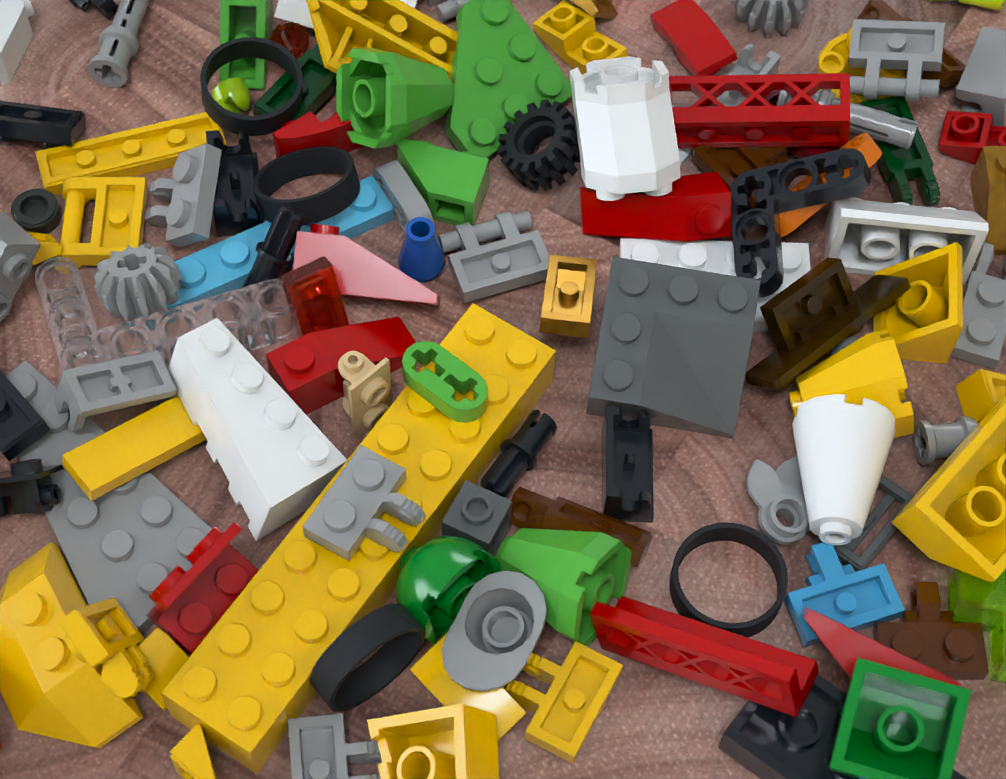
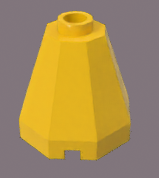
[789,329,914,438]

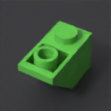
[397,138,489,226]

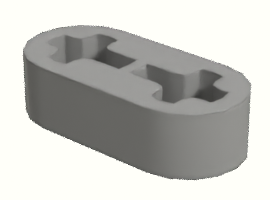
[372,160,434,235]

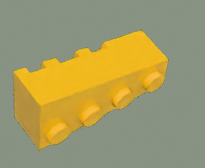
[367,703,500,779]

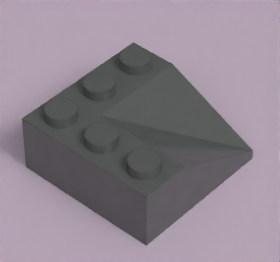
[586,256,761,438]

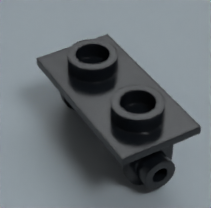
[0,458,64,516]

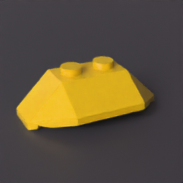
[306,0,458,78]
[0,542,143,749]

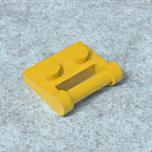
[53,177,148,271]

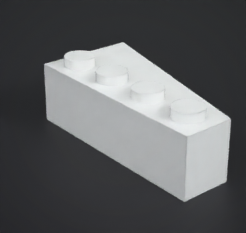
[168,318,347,541]

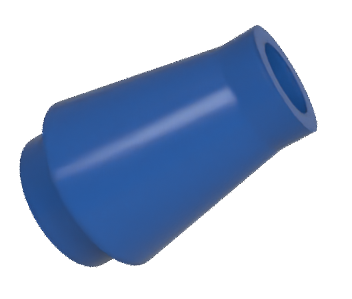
[398,217,445,283]

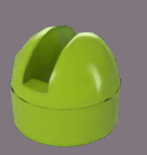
[211,77,251,114]

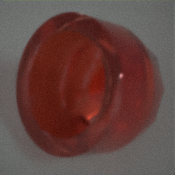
[270,22,309,58]

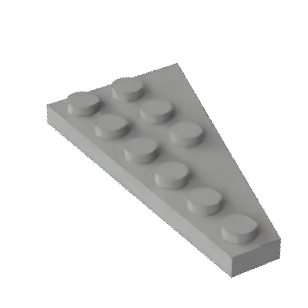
[6,360,212,635]

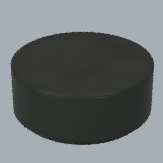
[11,189,62,234]

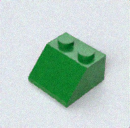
[829,658,972,779]

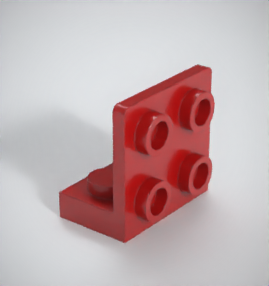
[146,521,259,656]

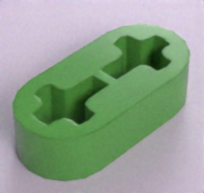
[402,341,488,423]

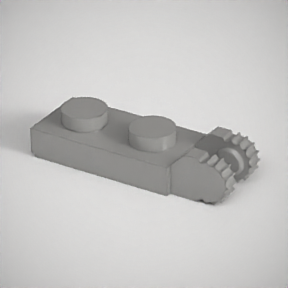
[951,242,1006,369]

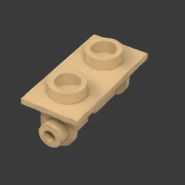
[338,351,392,440]

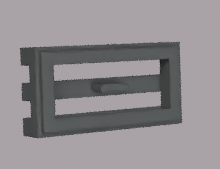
[818,475,914,572]

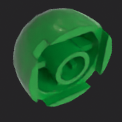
[396,535,500,644]

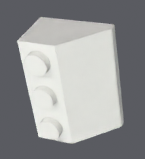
[824,197,989,285]

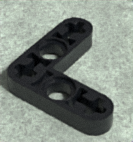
[730,148,871,298]

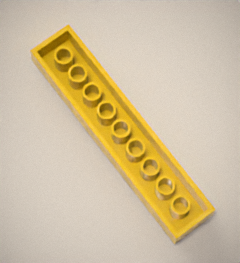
[161,303,556,774]

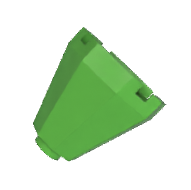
[336,47,454,149]
[496,528,632,647]

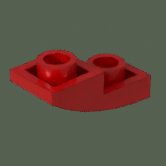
[650,0,737,76]
[273,111,363,158]
[939,111,1006,165]

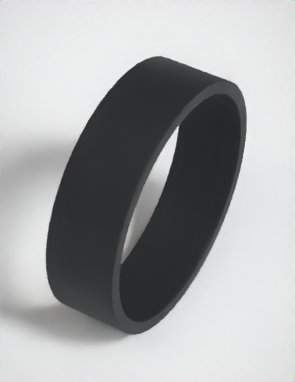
[200,37,303,136]
[253,146,360,226]
[669,522,788,638]
[309,603,426,712]

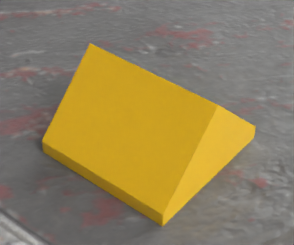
[873,242,963,364]

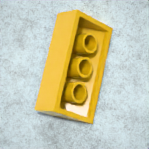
[891,393,1006,583]

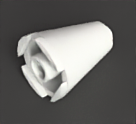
[792,394,895,545]

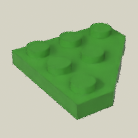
[445,0,572,158]

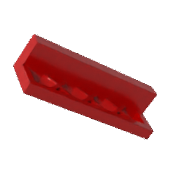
[669,73,850,148]
[589,596,819,717]

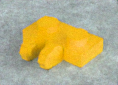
[59,597,155,700]
[503,641,623,764]

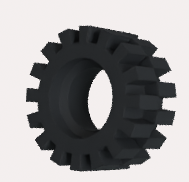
[497,100,580,191]

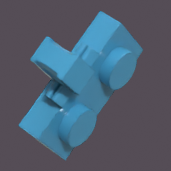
[784,542,905,648]

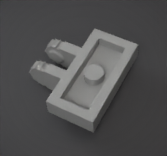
[145,143,222,248]
[303,445,426,561]
[288,713,382,779]

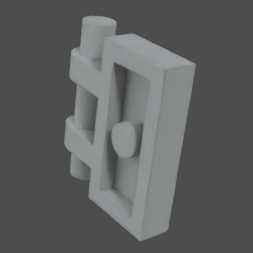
[849,19,945,102]
[438,211,549,303]

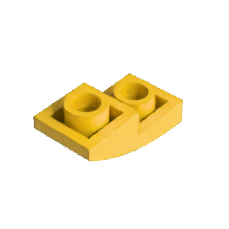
[533,0,628,74]
[409,631,526,740]

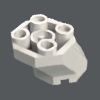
[570,57,680,201]

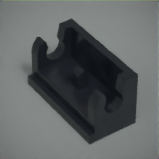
[206,130,264,237]
[602,405,654,523]

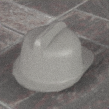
[442,571,547,692]

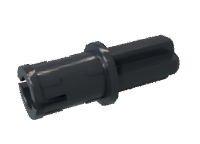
[242,205,305,301]
[480,410,557,497]

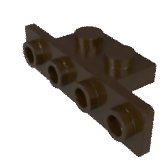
[745,257,911,390]

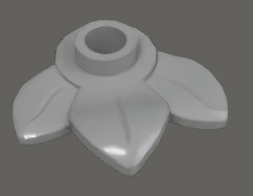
[746,456,812,545]

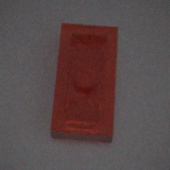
[280,256,349,337]

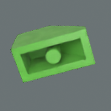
[219,0,273,89]

